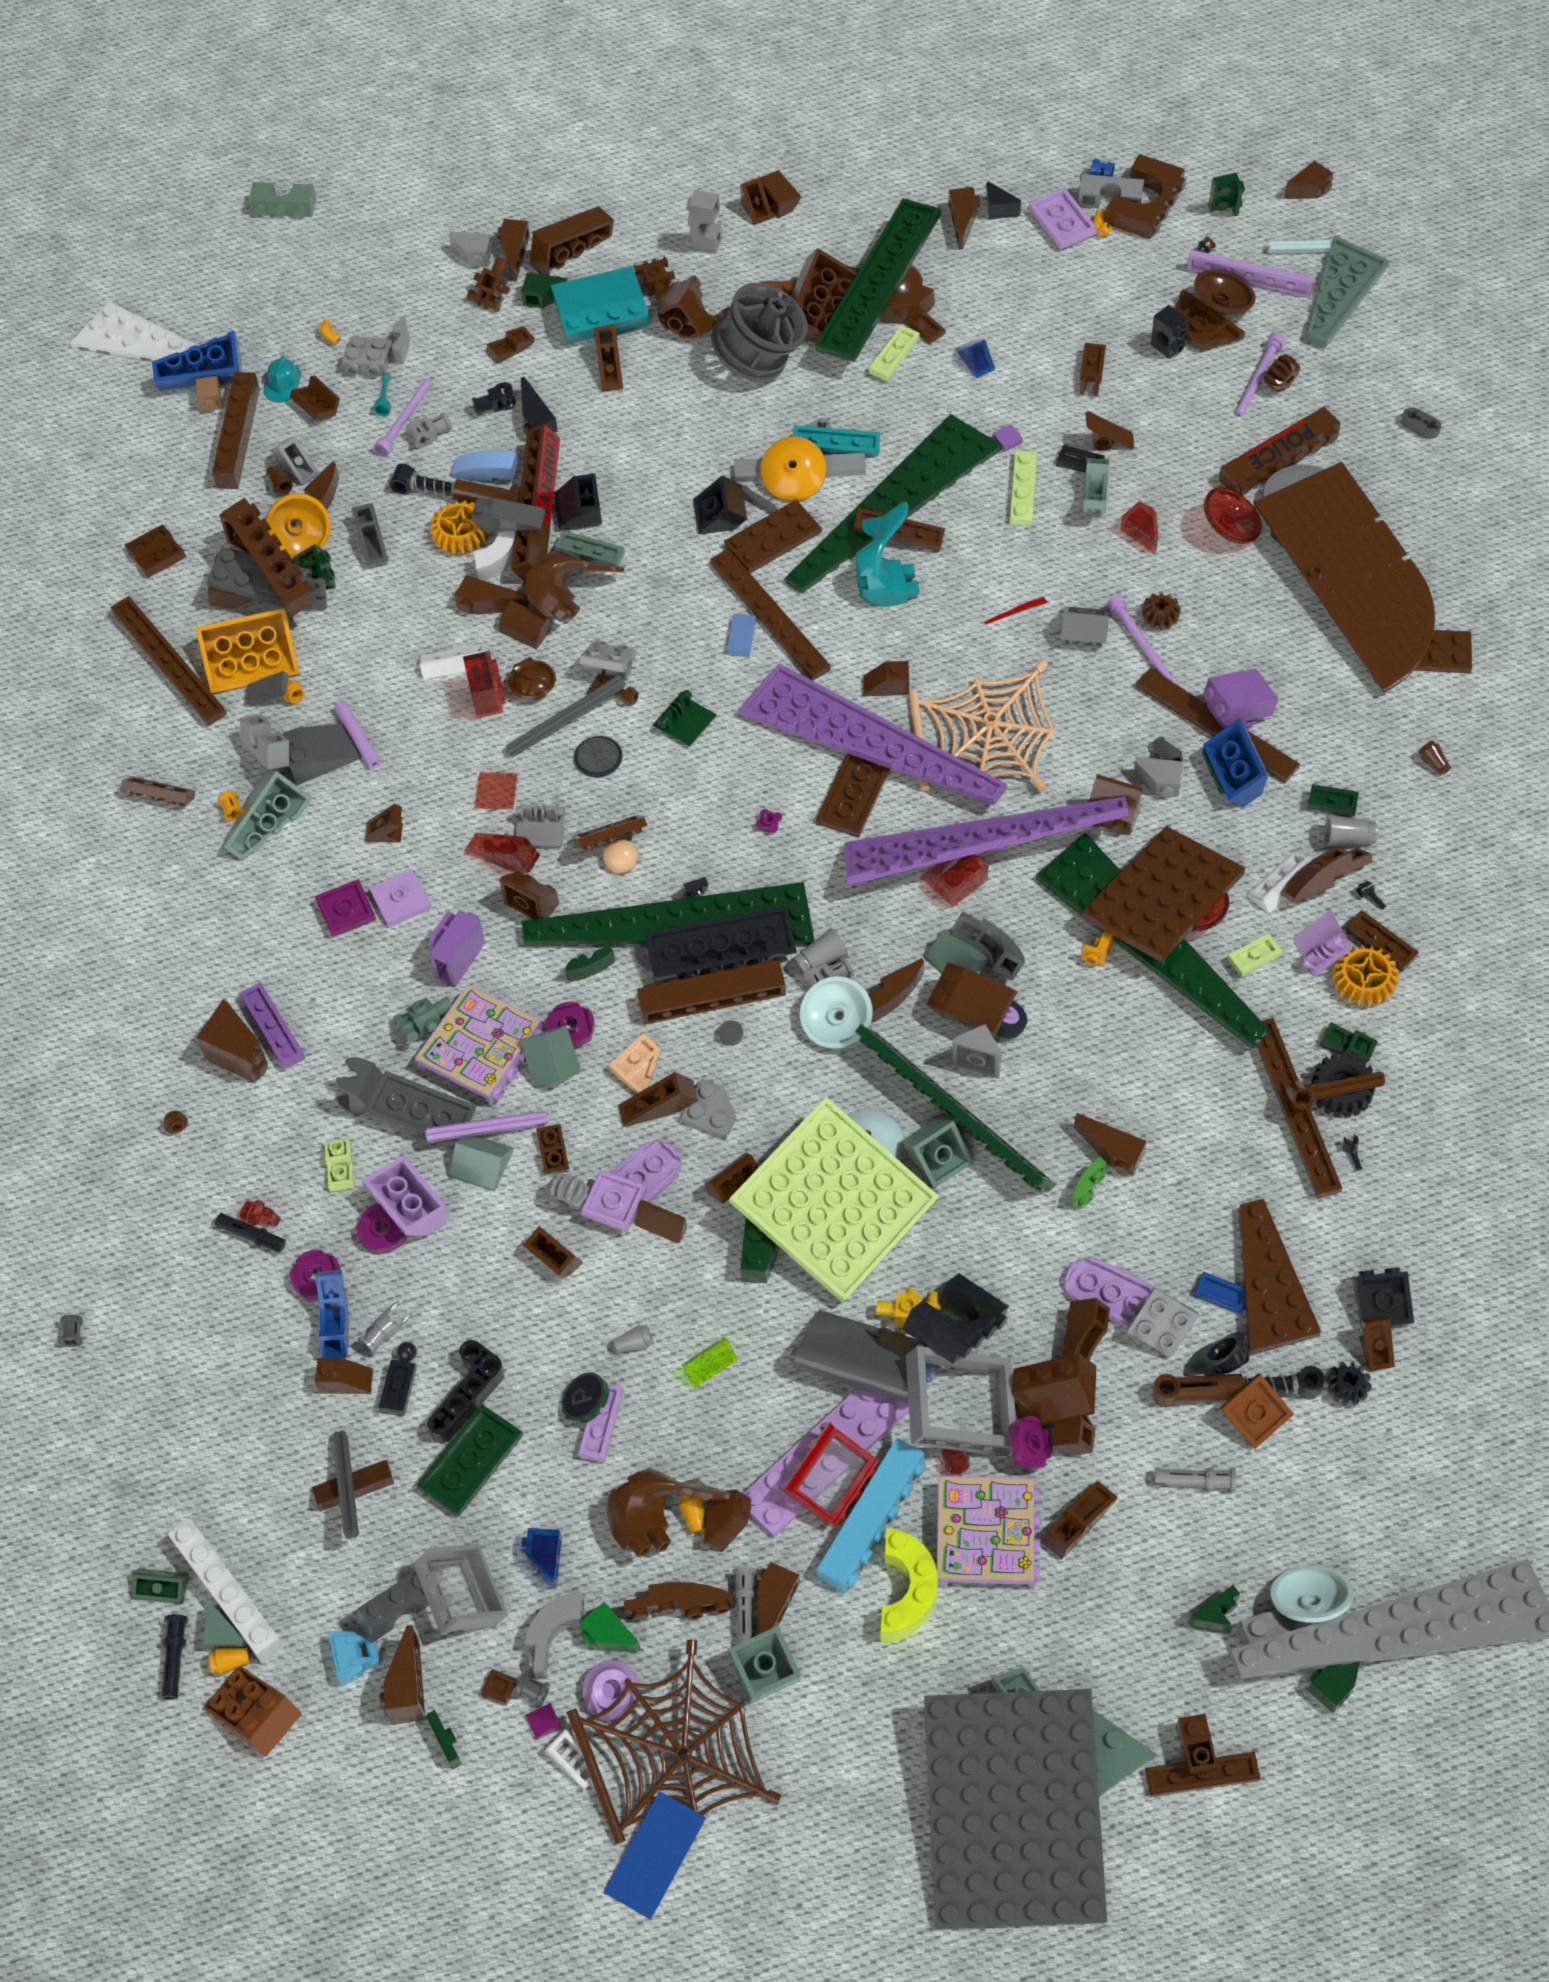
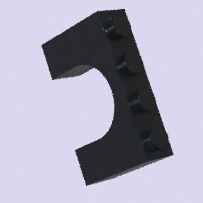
[902,1273,1009,1364]

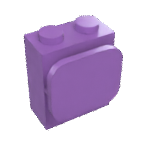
[1203,668,1278,728]
[429,910,485,987]

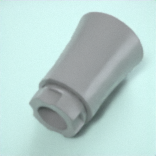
[1324,814,1377,847]
[792,928,848,975]

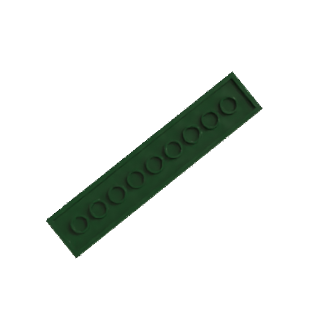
[815,198,941,362]
[855,1024,1057,1192]

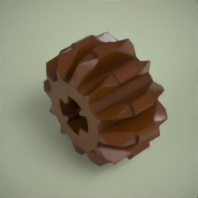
[1264,354,1300,392]
[1142,591,1181,631]

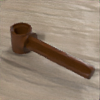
[1286,1071,1386,1110]

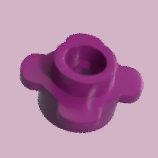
[756,809,782,833]

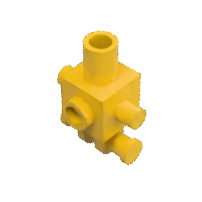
[876,1288,941,1334]

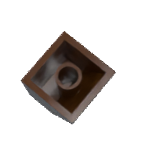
[196,999,268,1083]

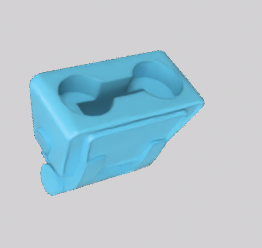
[329,1631,380,1687]

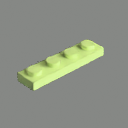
[1010,450,1037,526]

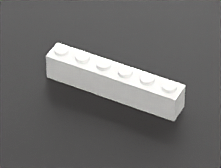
[168,1518,284,1664]

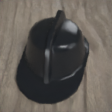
[1189,1332,1249,1374]

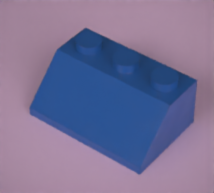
[1203,718,1269,807]

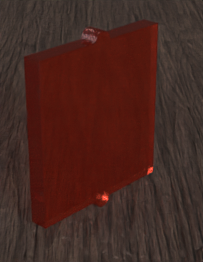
[475,771,518,811]

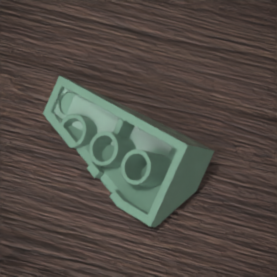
[223,770,312,860]

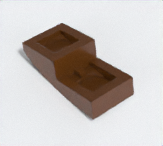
[486,326,535,363]

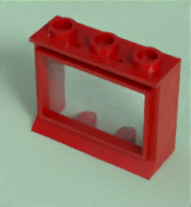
[778,1422,879,1526]

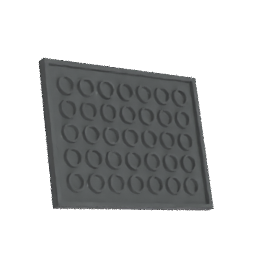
[924,1689,1107,1929]

